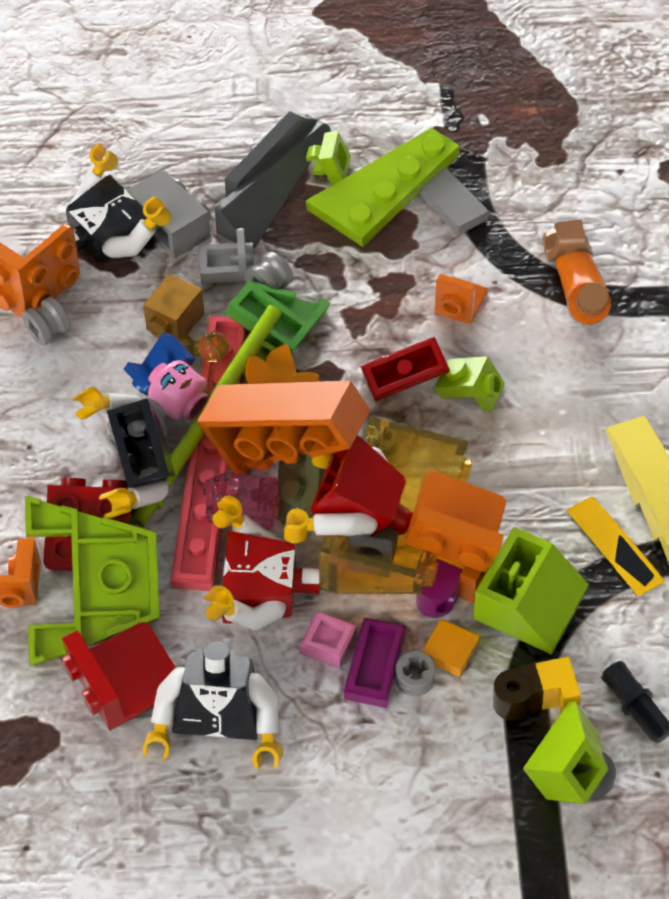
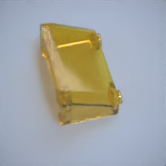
[319,416,473,594]

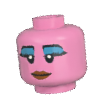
[148,360,209,420]

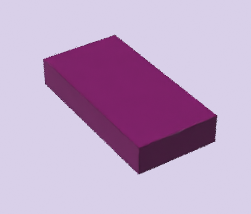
[344,617,406,708]

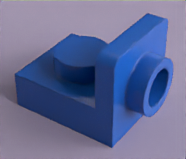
[124,333,196,396]

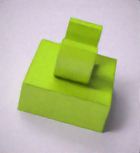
[306,131,351,185]

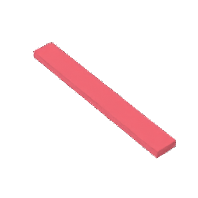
[170,316,249,591]

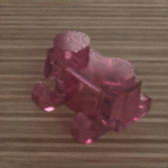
[203,471,280,530]

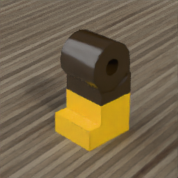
[493,657,581,721]

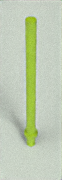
[131,305,282,527]

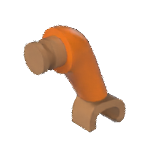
[542,219,611,326]

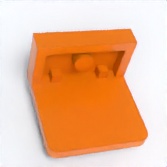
[0,224,80,319]
[404,471,506,573]

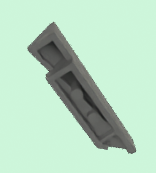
[215,111,331,249]

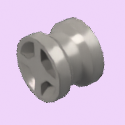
[244,252,293,290]
[22,296,71,346]

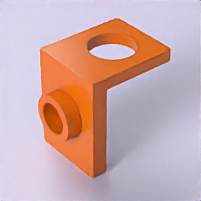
[435,274,487,325]

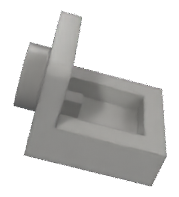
[199,228,254,284]

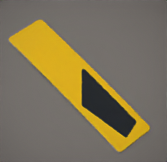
[567,496,664,596]

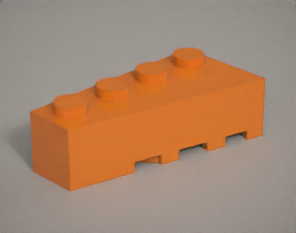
[197,381,370,477]

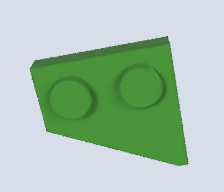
[225,281,331,354]

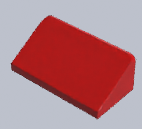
[360,336,450,402]

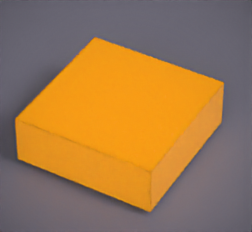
[422,619,480,678]

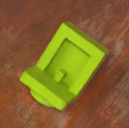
[434,356,505,412]

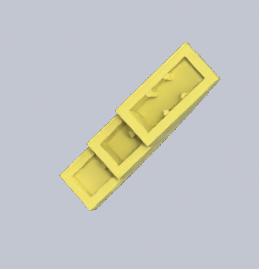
[605,416,669,563]

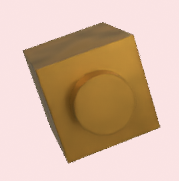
[143,274,204,343]

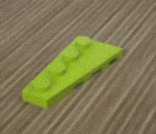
[306,128,460,247]

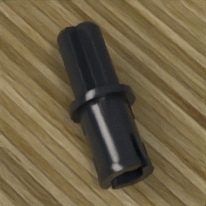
[601,661,669,743]

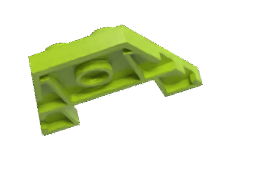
[25,496,160,666]

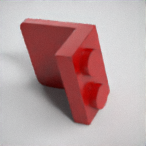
[43,478,132,571]
[61,622,176,731]

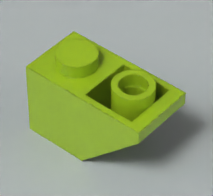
[523,701,609,804]

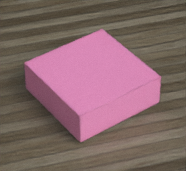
[300,611,357,668]

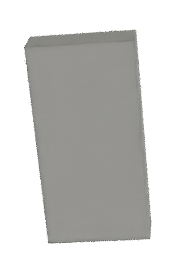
[418,167,489,236]

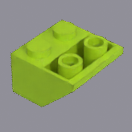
[473,527,589,655]

